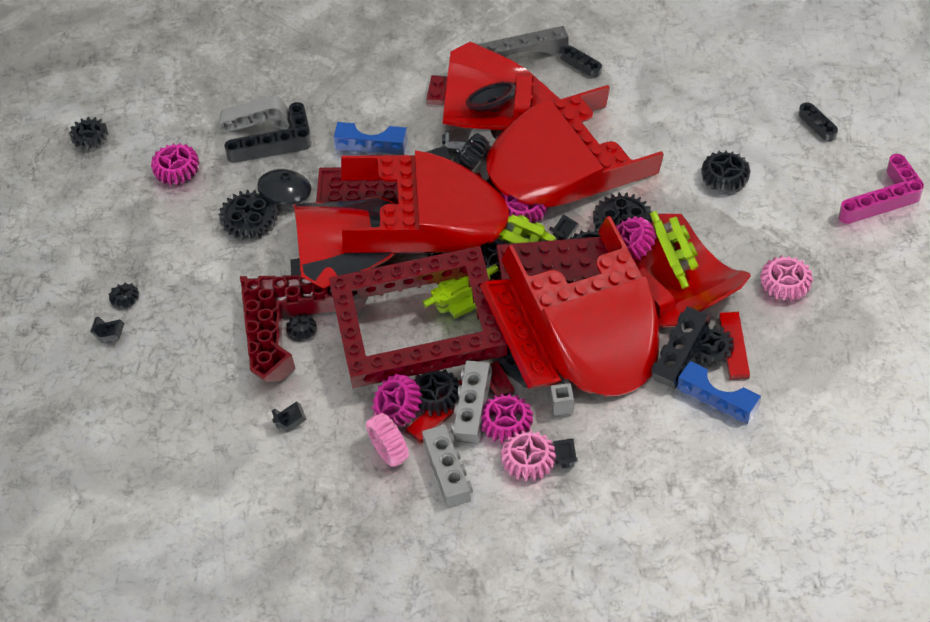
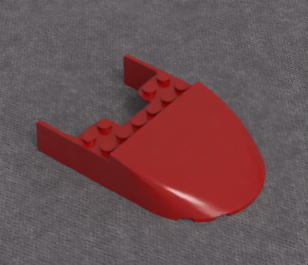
[486,85,664,207]
[341,150,509,253]
[502,216,660,397]

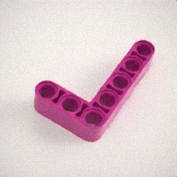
[838,154,924,224]

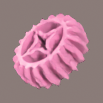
[760,255,813,302]
[366,413,409,467]
[501,429,556,482]

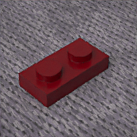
[426,75,447,106]
[489,361,515,397]

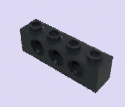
[651,306,710,389]

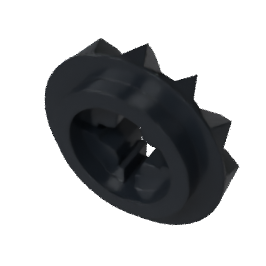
[108,282,139,308]
[286,314,317,340]

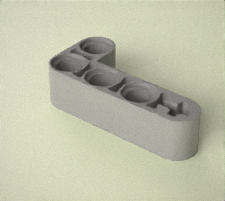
[219,95,290,132]

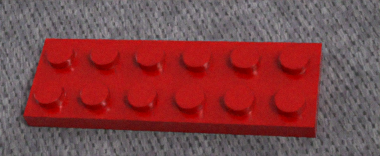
[480,279,561,389]

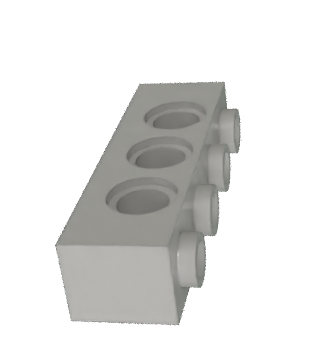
[451,360,492,443]
[422,425,473,508]

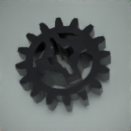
[69,117,109,150]
[694,325,734,367]

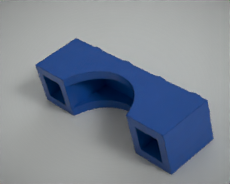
[334,122,408,155]
[677,361,761,424]

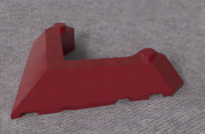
[240,275,368,382]

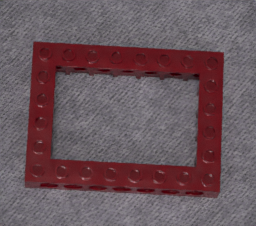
[329,246,507,389]

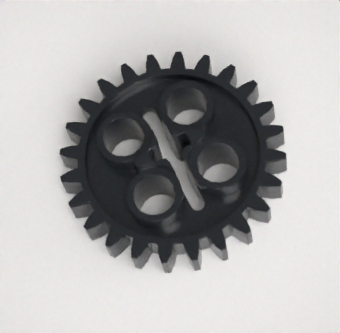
[219,190,279,240]
[593,192,653,229]

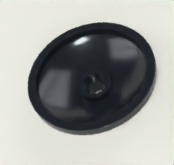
[466,81,516,112]
[257,169,311,205]

